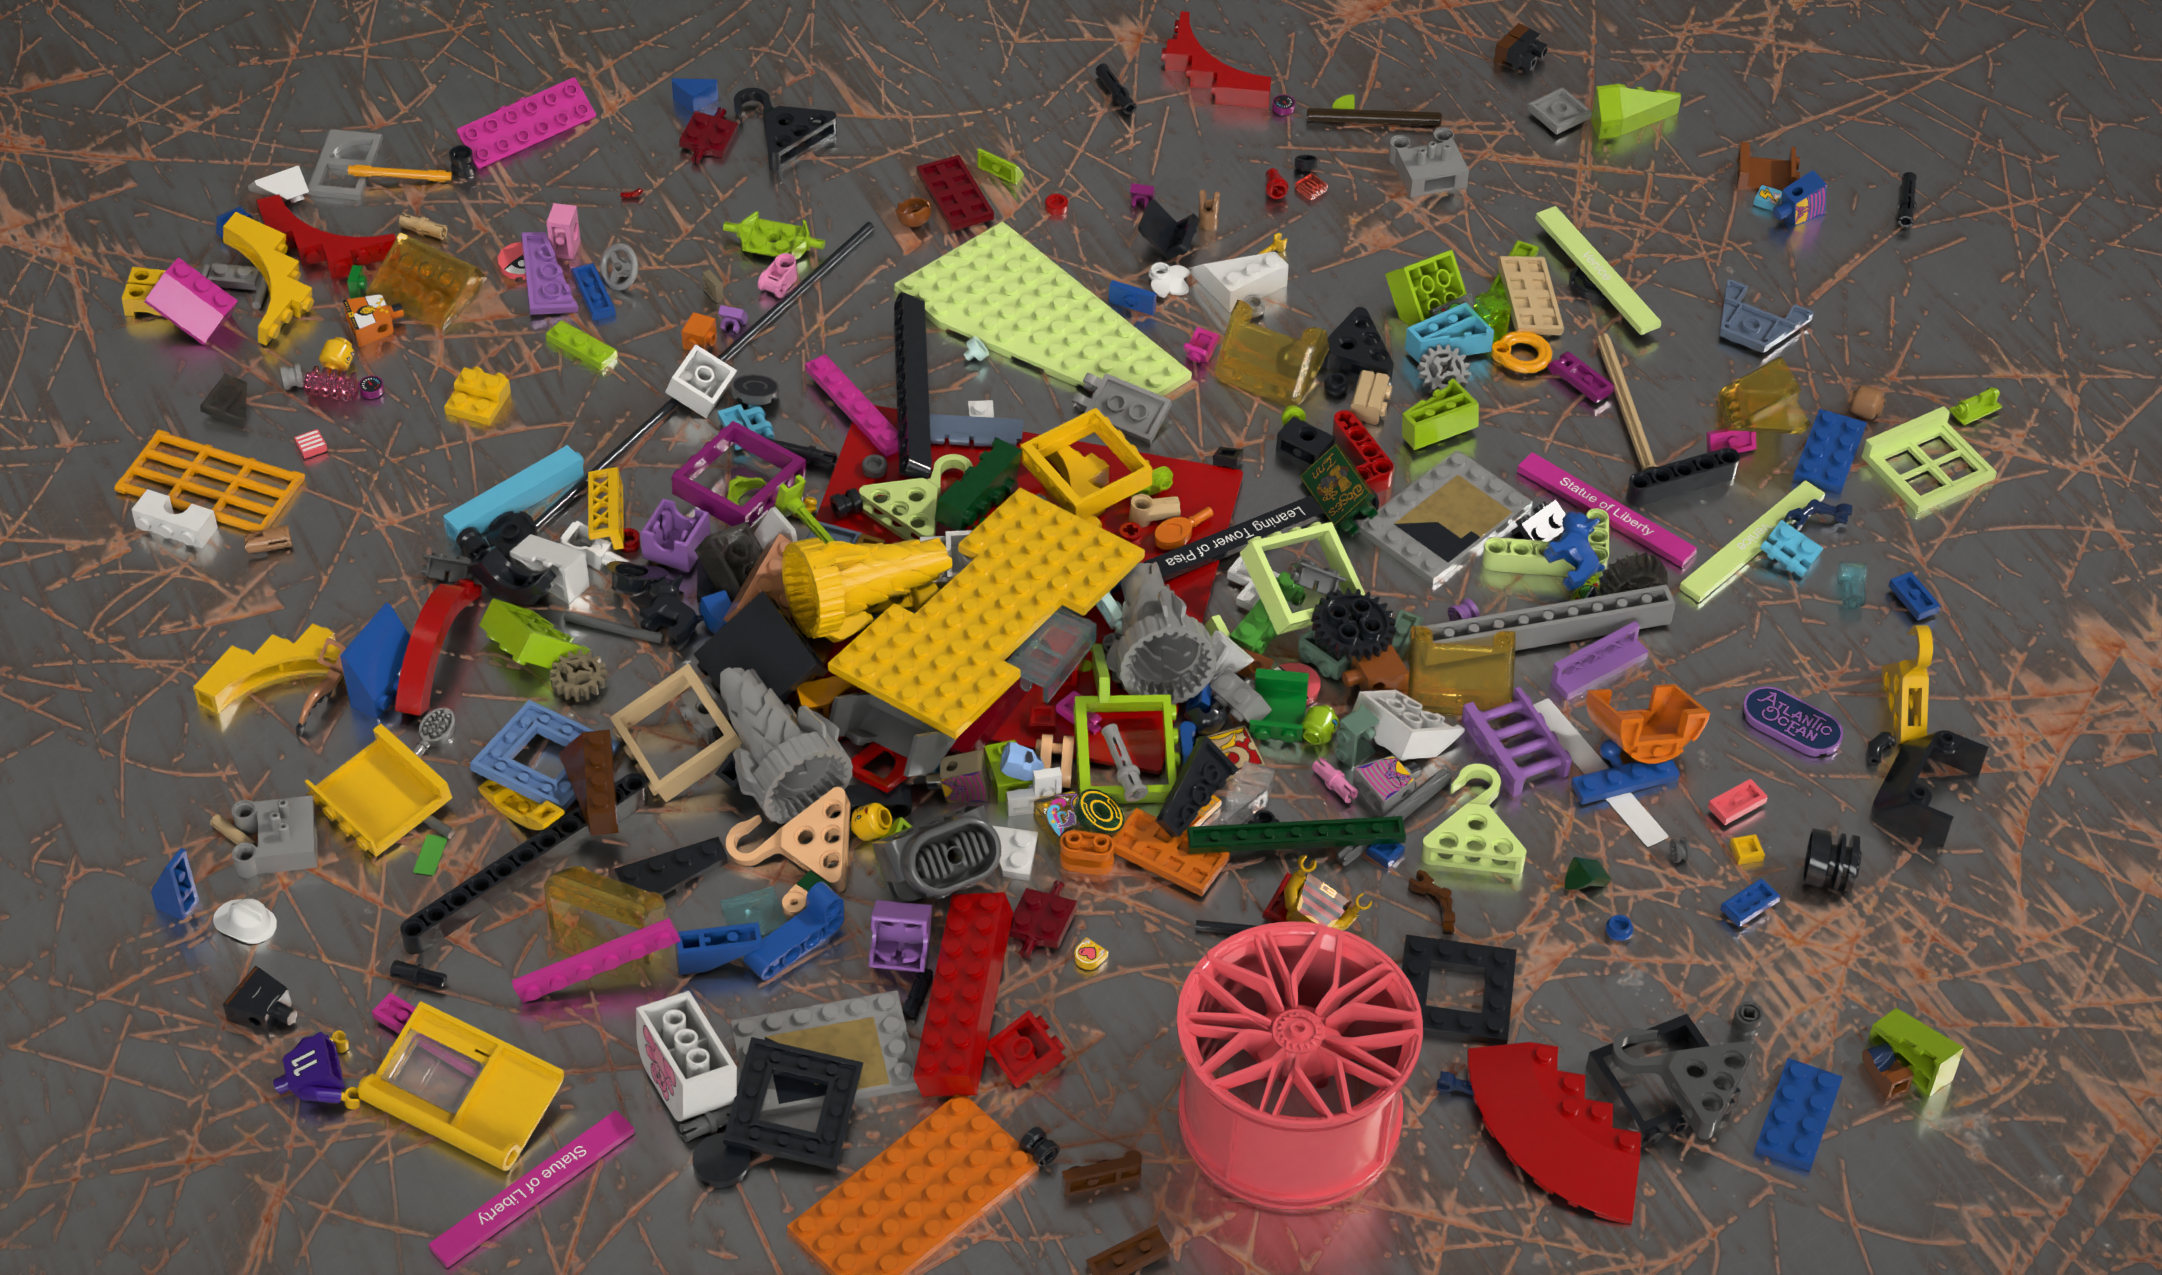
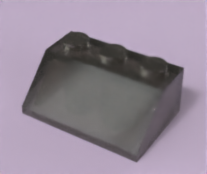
[694,522,763,603]

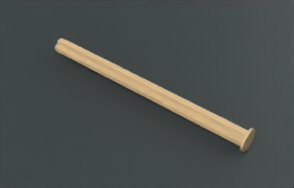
[1597,333,1659,471]

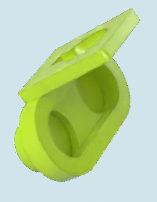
[1131,466,1173,497]

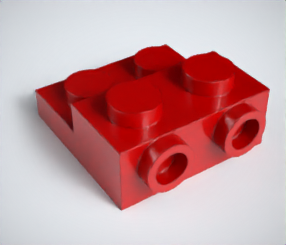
[987,1010,1066,1089]

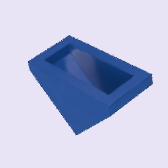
[672,78,719,114]

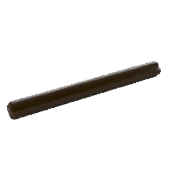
[1307,108,1442,126]

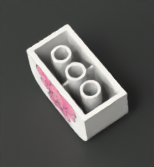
[636,991,737,1121]

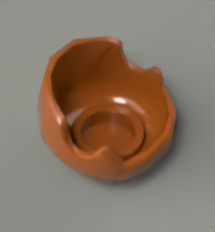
[895,197,932,228]

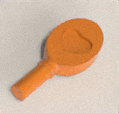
[1155,507,1214,550]

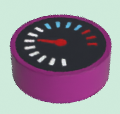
[1272,95,1295,116]
[359,375,384,399]

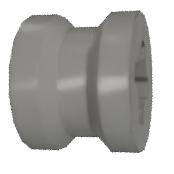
[280,363,304,390]

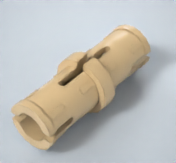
[399,213,448,240]

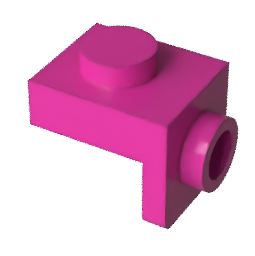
[1183,327,1220,363]

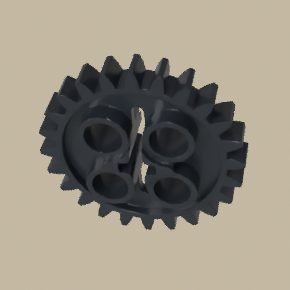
[1311,588,1396,662]

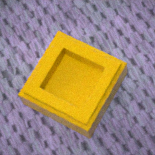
[1729,834,1765,865]

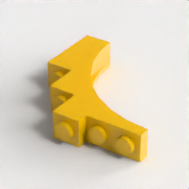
[223,212,314,346]
[1046,446,1109,528]
[193,623,340,714]

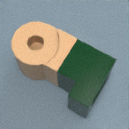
[782,870,831,921]

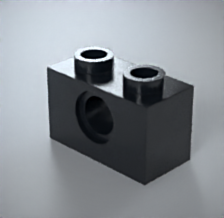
[1276,416,1335,467]

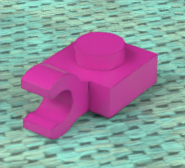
[1056,691,1102,734]

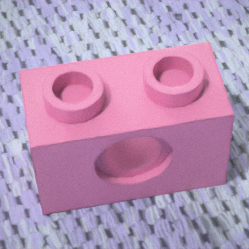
[546,203,581,260]

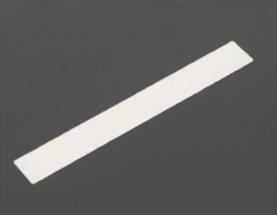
[1533,698,1669,847]

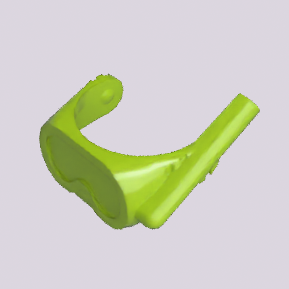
[727,475,768,505]

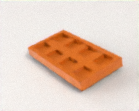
[1112,808,1230,896]

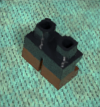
[1494,23,1548,71]

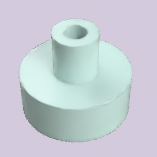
[964,336,989,361]

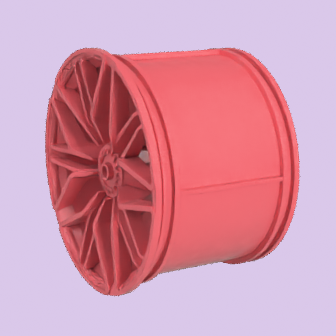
[1177,921,1423,1210]

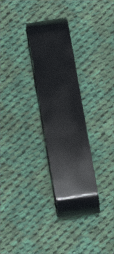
[1626,448,1740,506]

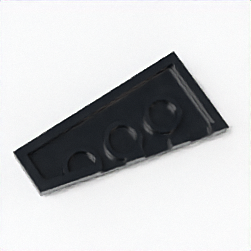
[1155,736,1238,838]
[614,837,728,916]

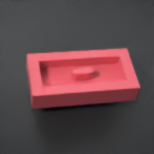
[1708,779,1768,825]

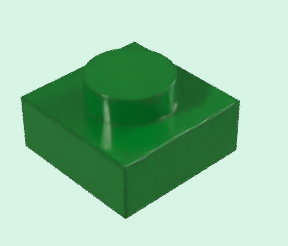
[347,265,367,299]

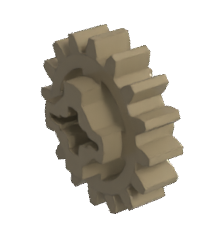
[549,650,608,701]

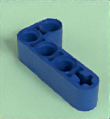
[743,882,844,981]

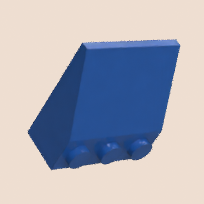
[340,603,411,718]

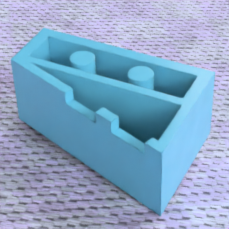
[1405,302,1494,363]

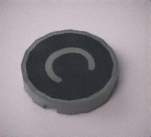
[730,374,780,405]

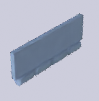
[930,414,1024,447]

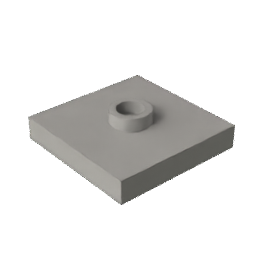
[1527,87,1592,135]

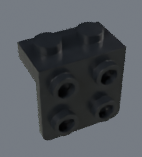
[1138,199,1200,261]

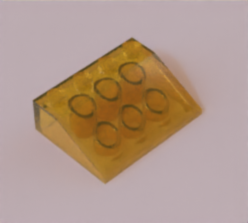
[365,233,487,331]

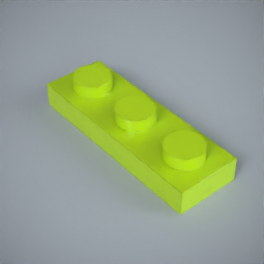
[545,320,618,370]

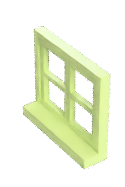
[1862,406,1997,514]

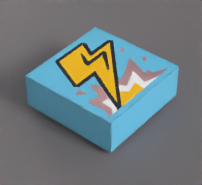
[1753,185,1782,211]

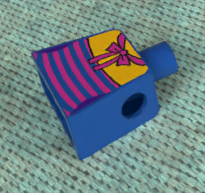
[1773,170,1827,225]

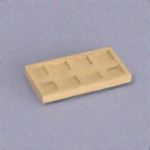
[1497,256,1564,335]

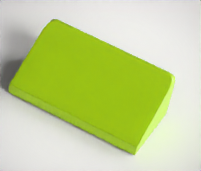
[977,148,1024,185]

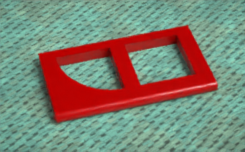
[838,736,908,793]

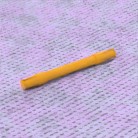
[348,164,452,182]

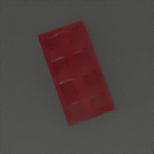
[916,155,994,231]

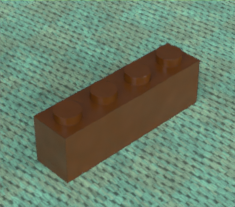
[559,729,619,836]

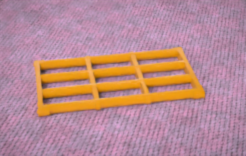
[114,429,305,533]

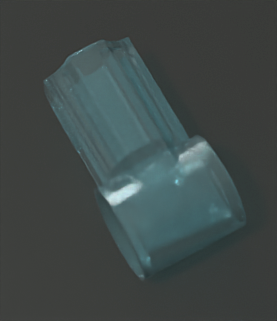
[1837,561,1867,610]

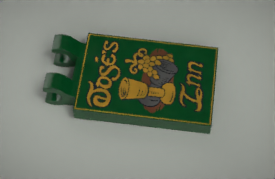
[1299,443,1379,537]

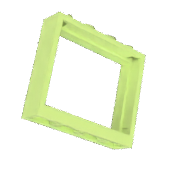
[1239,522,1365,635]

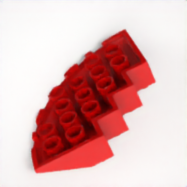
[1467,1042,1641,1225]

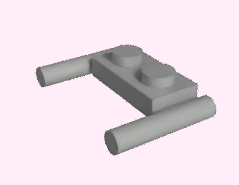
[200,263,268,309]

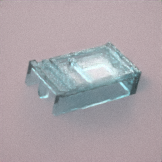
[1006,608,1097,703]

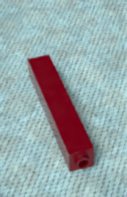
[945,642,1047,757]

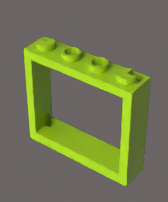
[1073,694,1180,805]

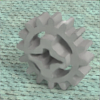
[1417,344,1471,394]

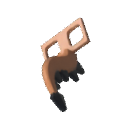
[296,638,348,737]

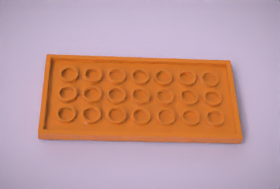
[786,1095,1040,1275]

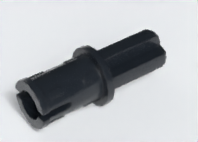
[390,960,447,989]

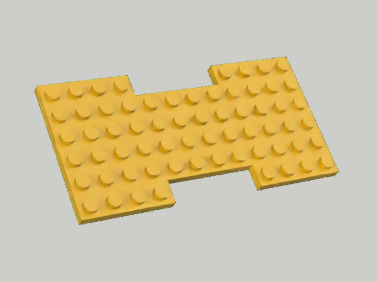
[828,488,1145,740]

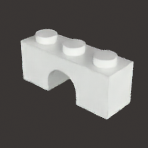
[131,489,218,548]

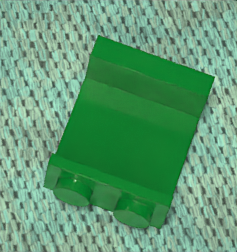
[1249,668,1309,742]

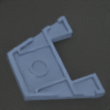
[1720,279,1814,353]

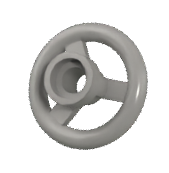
[600,243,638,291]

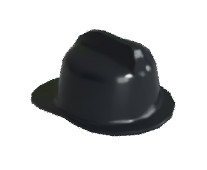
[606,561,668,596]

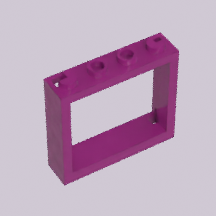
[671,421,806,533]

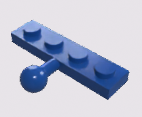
[1571,739,1680,805]

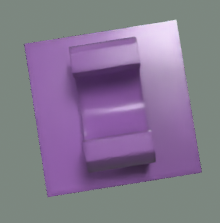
[718,305,748,334]

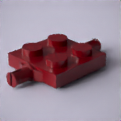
[679,107,738,164]
[1009,880,1078,958]

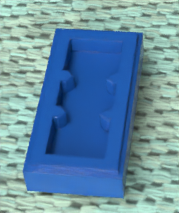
[1109,280,1157,316]
[1720,878,1780,927]

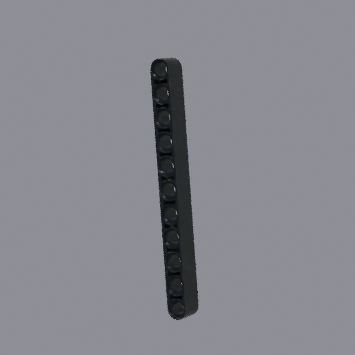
[894,292,932,479]
[400,773,648,954]

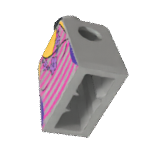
[1353,756,1421,817]

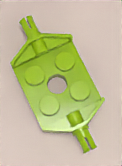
[723,211,825,259]

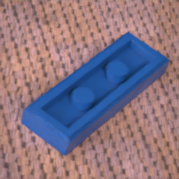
[571,263,616,321]

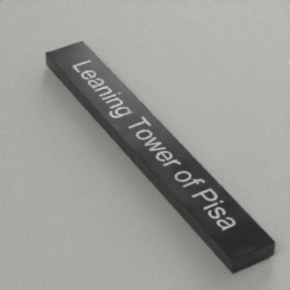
[1144,495,1325,582]

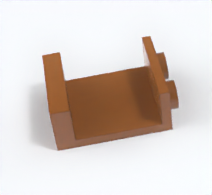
[1737,142,1800,191]

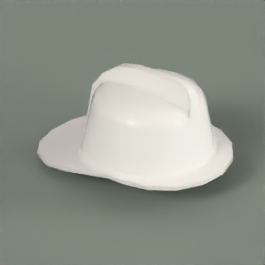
[213,899,277,944]

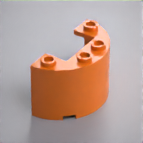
[1586,684,1710,764]

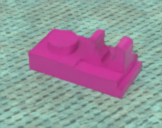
[1706,424,1756,453]

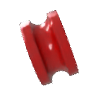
[1119,522,1142,546]
[619,528,641,553]

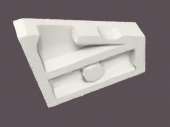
[1208,630,1254,685]
[993,826,1039,881]

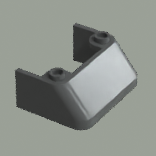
[829,692,957,777]

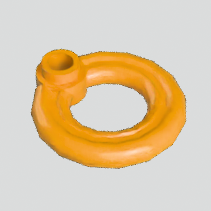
[1491,331,1553,374]

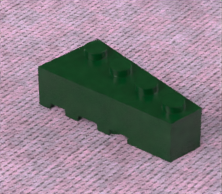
[935,438,1022,531]

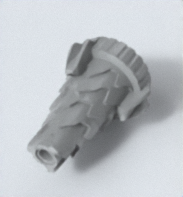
[1106,562,1217,704]
[720,667,853,824]

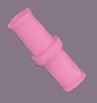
[1312,757,1358,803]

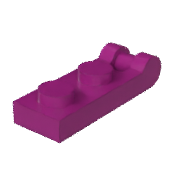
[1548,351,1614,403]

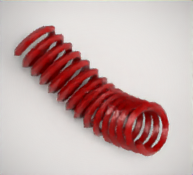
[620,187,644,199]

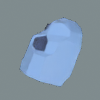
[1000,742,1044,781]

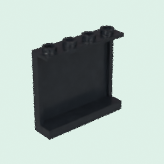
[694,591,828,702]

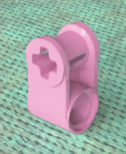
[757,253,797,298]

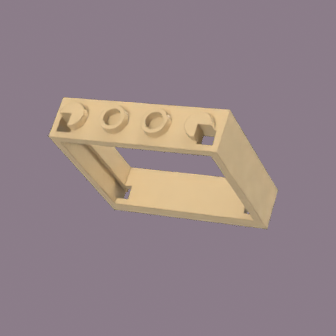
[610,663,742,802]

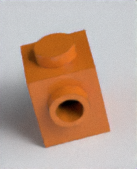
[681,312,717,351]

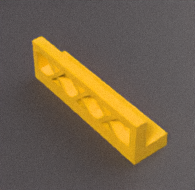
[588,467,624,550]

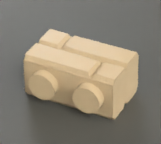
[1350,370,1393,425]

